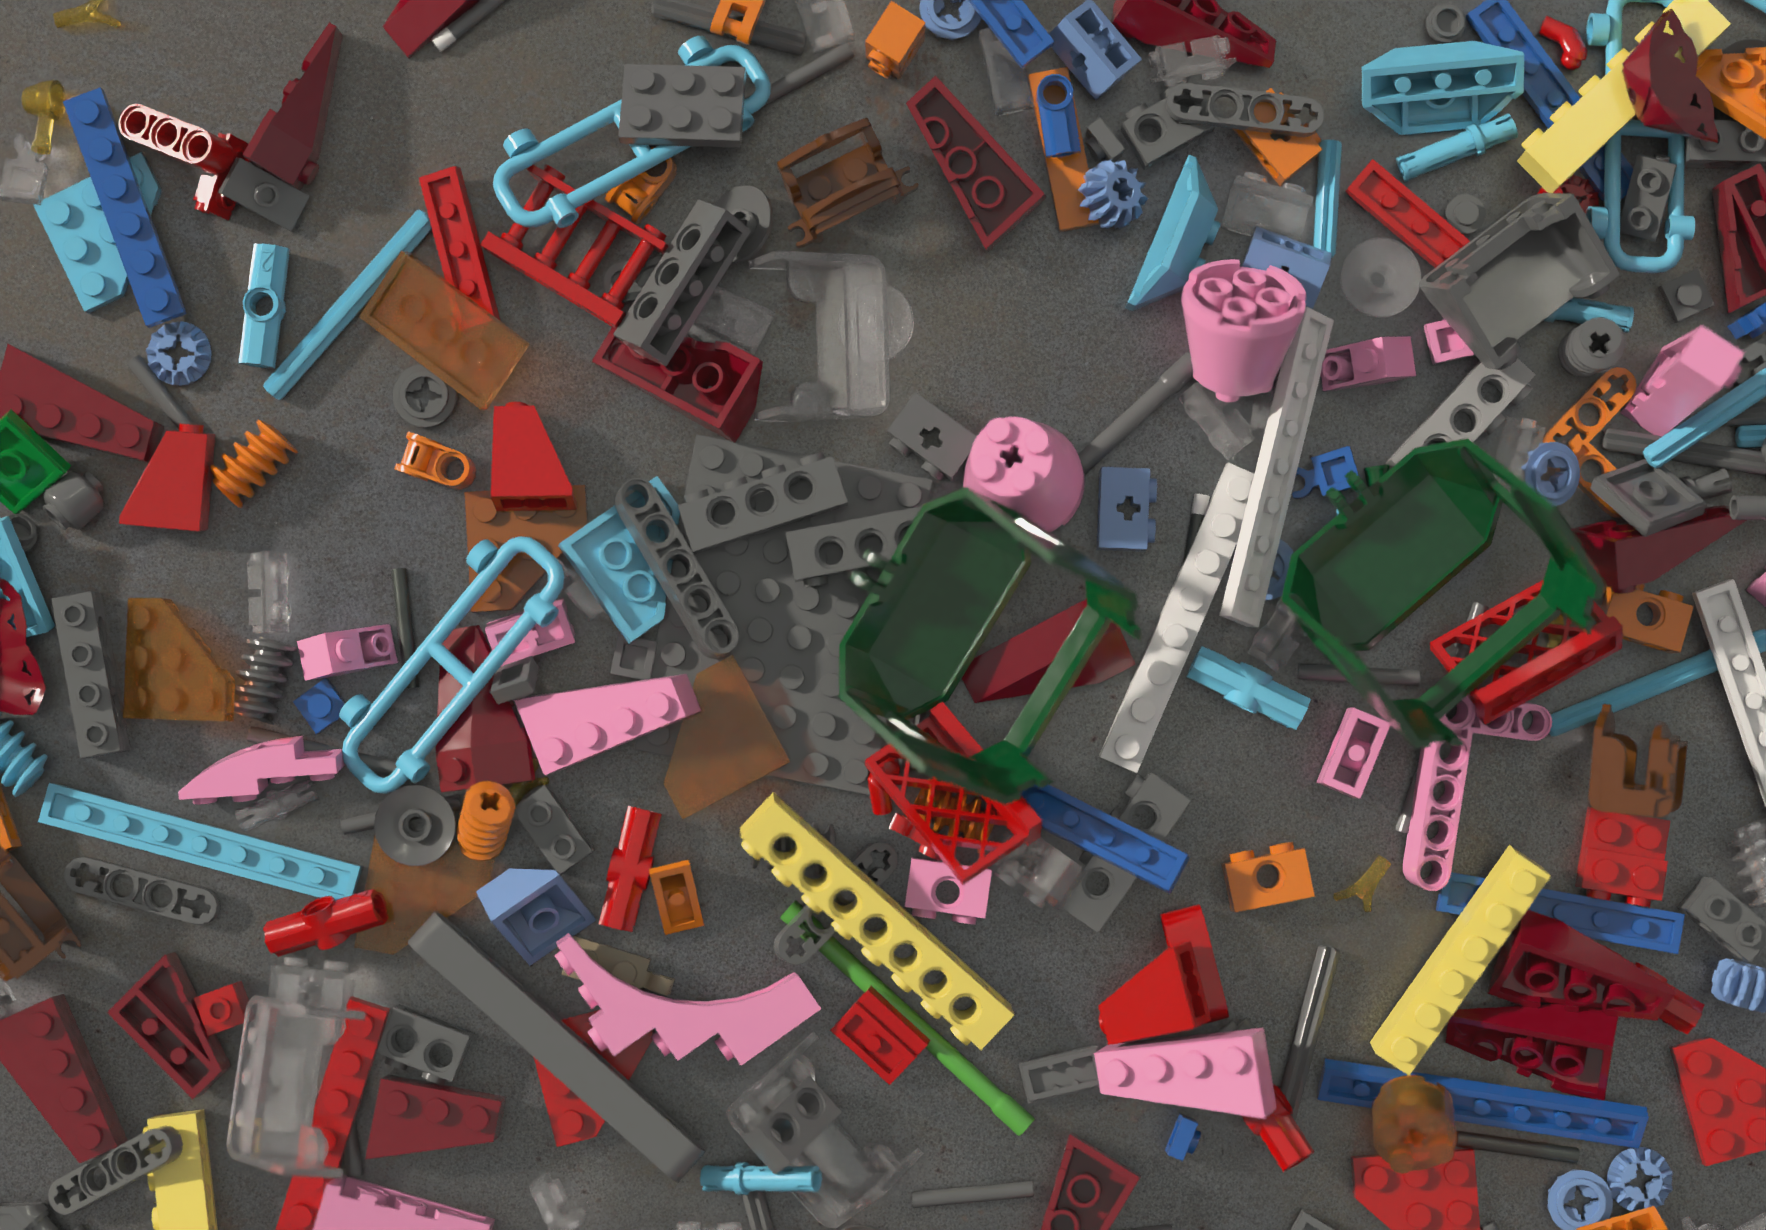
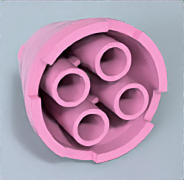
[1182,259,1306,402]
[963,417,1085,532]

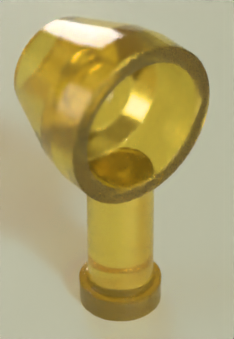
[22,80,66,155]

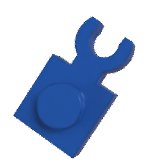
[1727,301,1766,339]
[1292,446,1360,499]

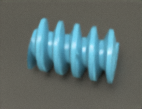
[0,711,48,797]

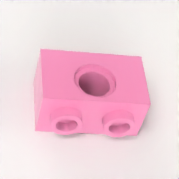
[1316,708,1390,799]
[905,857,992,925]

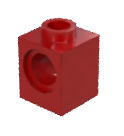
[194,981,255,1036]

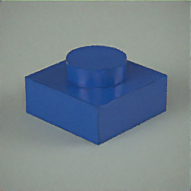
[293,678,345,734]
[1165,1113,1201,1161]

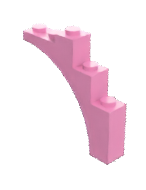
[554,933,821,1066]

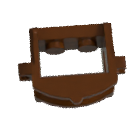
[777,117,919,249]
[1588,704,1688,817]
[0,844,81,982]

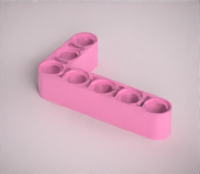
[1403,696,1552,891]

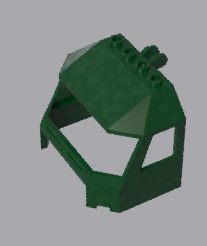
[1281,438,1605,748]
[839,487,1142,805]

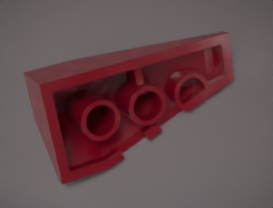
[243,22,343,191]
[592,327,763,443]
[962,599,1136,703]
[1488,909,1675,1021]

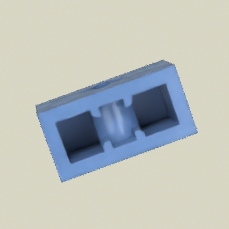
[1049,0,1142,100]
[1241,226,1332,309]
[1096,467,1157,552]

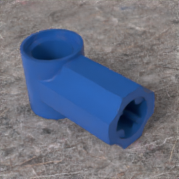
[1036,74,1081,158]

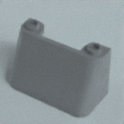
[1419,193,1621,370]

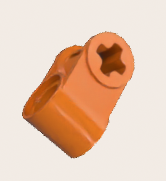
[605,146,677,225]
[394,432,477,490]

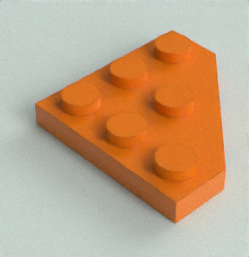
[1694,47,1766,139]

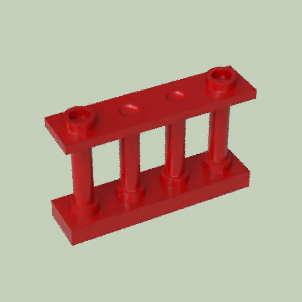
[480,164,669,329]

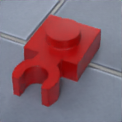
[889,813,957,861]

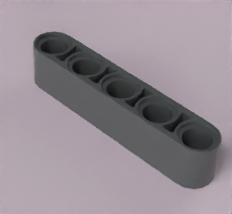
[615,477,739,659]

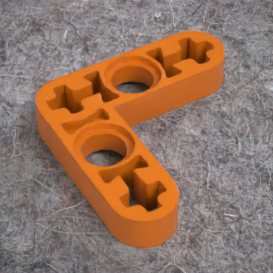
[1542,367,1637,518]

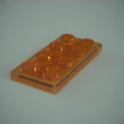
[359,251,530,410]

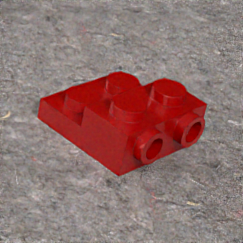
[1575,807,1671,907]

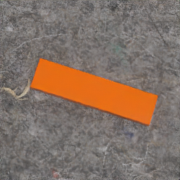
[1028,67,1099,232]

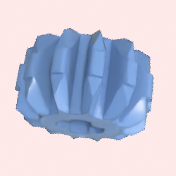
[1078,160,1148,229]
[1711,959,1766,1013]

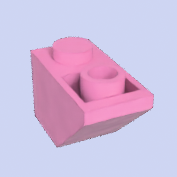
[1321,336,1416,391]
[297,624,398,681]

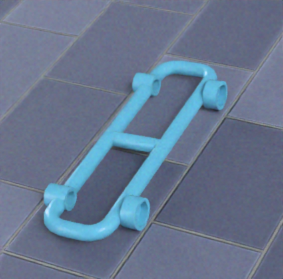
[1585,0,1695,273]
[493,35,771,228]
[339,536,565,794]

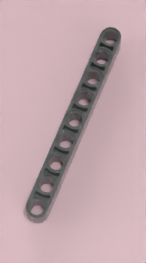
[408,911,706,1183]

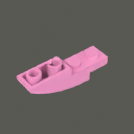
[178,736,345,805]

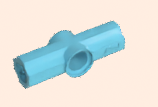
[239,243,290,368]
[1186,646,1311,730]

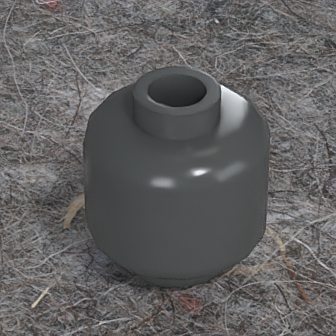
[43,470,104,530]

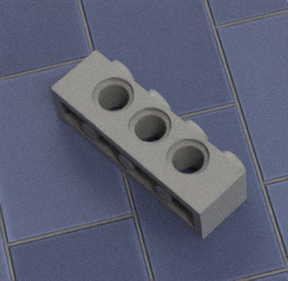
[1385,359,1536,469]

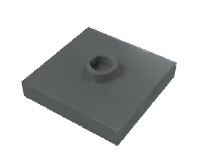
[1590,459,1707,537]

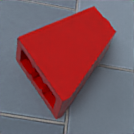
[491,402,577,511]
[119,423,215,531]
[1098,941,1211,1045]

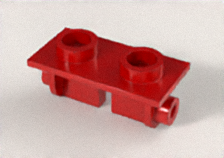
[193,133,250,221]

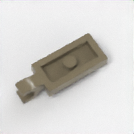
[561,935,675,996]

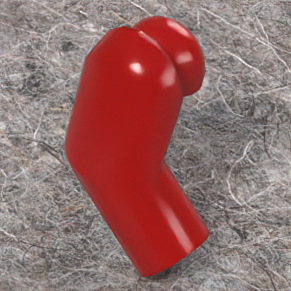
[1538,15,1588,70]
[867,758,900,815]

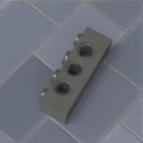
[1684,120,1766,171]
[613,199,752,366]
[678,452,848,554]
[785,506,922,588]
[51,591,131,758]
[1055,772,1192,933]

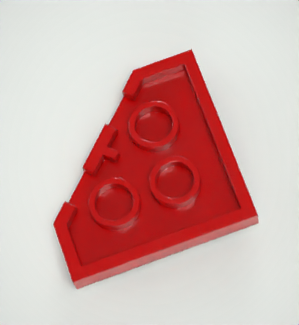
[534,1009,654,1147]
[1669,1036,1766,1166]
[1351,1149,1480,1230]

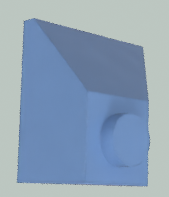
[476,868,596,966]

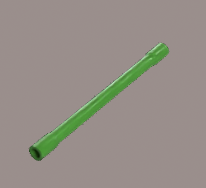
[780,900,1035,1136]

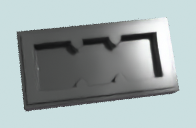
[218,157,310,231]
[1018,1044,1100,1104]

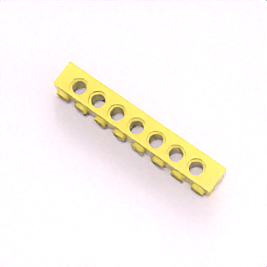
[740,792,1014,1050]

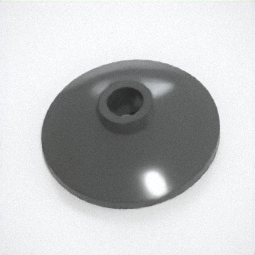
[714,185,773,263]
[374,785,456,866]

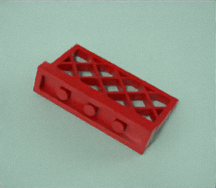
[1430,579,1623,725]
[865,702,1042,885]

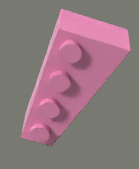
[1620,326,1744,436]
[514,674,702,775]
[1094,1028,1277,1118]
[313,1174,495,1230]

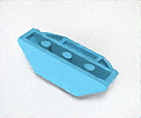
[1362,41,1524,135]
[1125,155,1221,311]

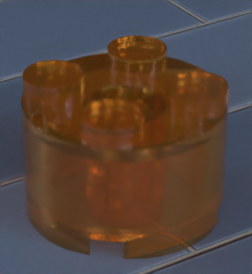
[1371,1075,1457,1173]

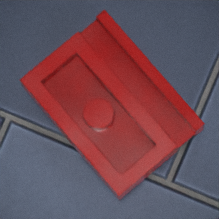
[830,986,931,1085]

